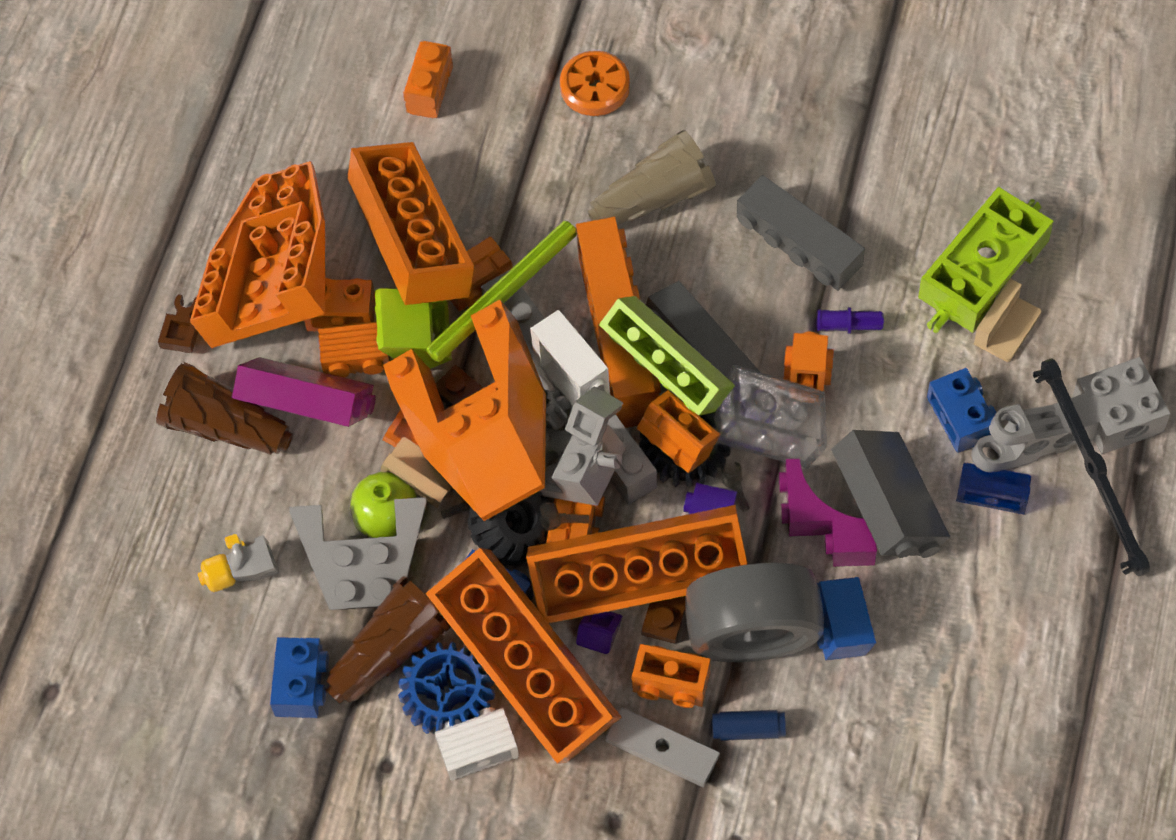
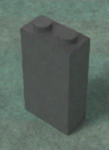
[831,430,950,558]

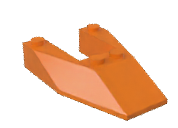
[383,299,546,521]

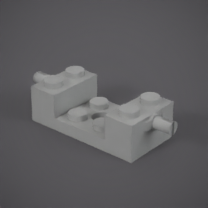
[540,424,626,506]

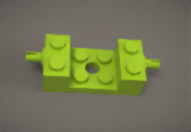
[918,186,1054,333]

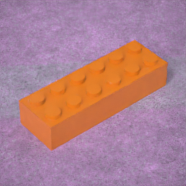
[348,142,474,305]
[576,217,661,428]
[526,505,748,623]
[425,548,622,764]

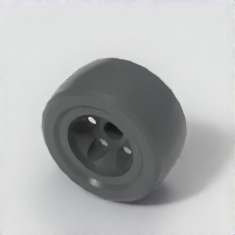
[685,563,824,662]

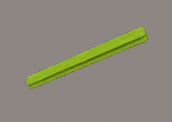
[427,221,577,362]

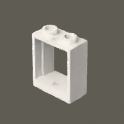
[531,310,610,407]

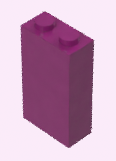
[232,357,376,427]

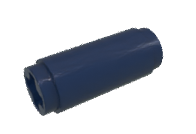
[712,710,786,741]

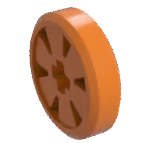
[560,51,630,116]

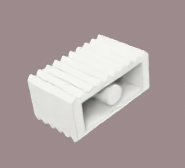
[435,707,519,780]

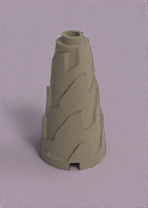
[587,130,716,225]

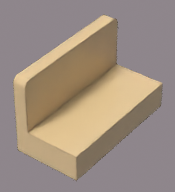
[974,279,1041,362]
[380,437,452,508]

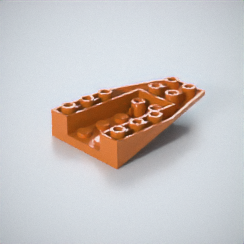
[190,161,325,348]

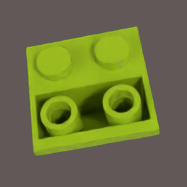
[375,288,452,369]

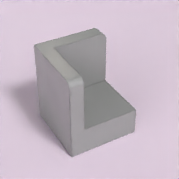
[565,386,623,447]

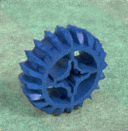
[398,641,495,734]

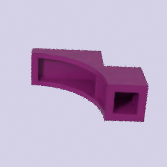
[779,458,877,567]

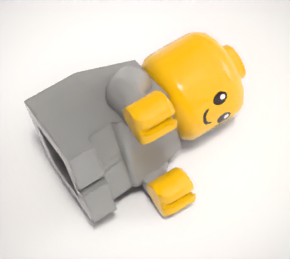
[198,534,279,592]

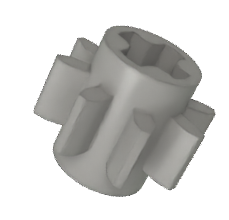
[545,388,571,430]

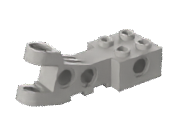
[971,357,1171,472]

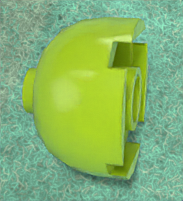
[350,472,417,538]

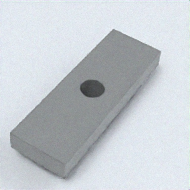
[606,707,720,788]

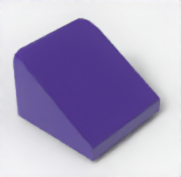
[576,611,623,654]

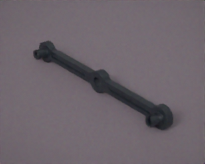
[1033,358,1150,576]

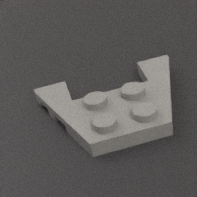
[289,497,427,610]

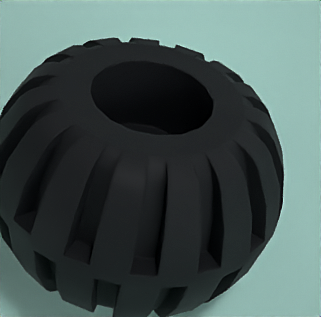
[468,491,552,564]

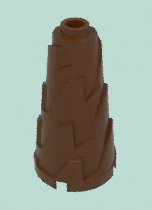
[156,362,294,455]
[325,575,451,704]

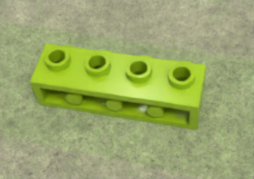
[599,296,735,416]

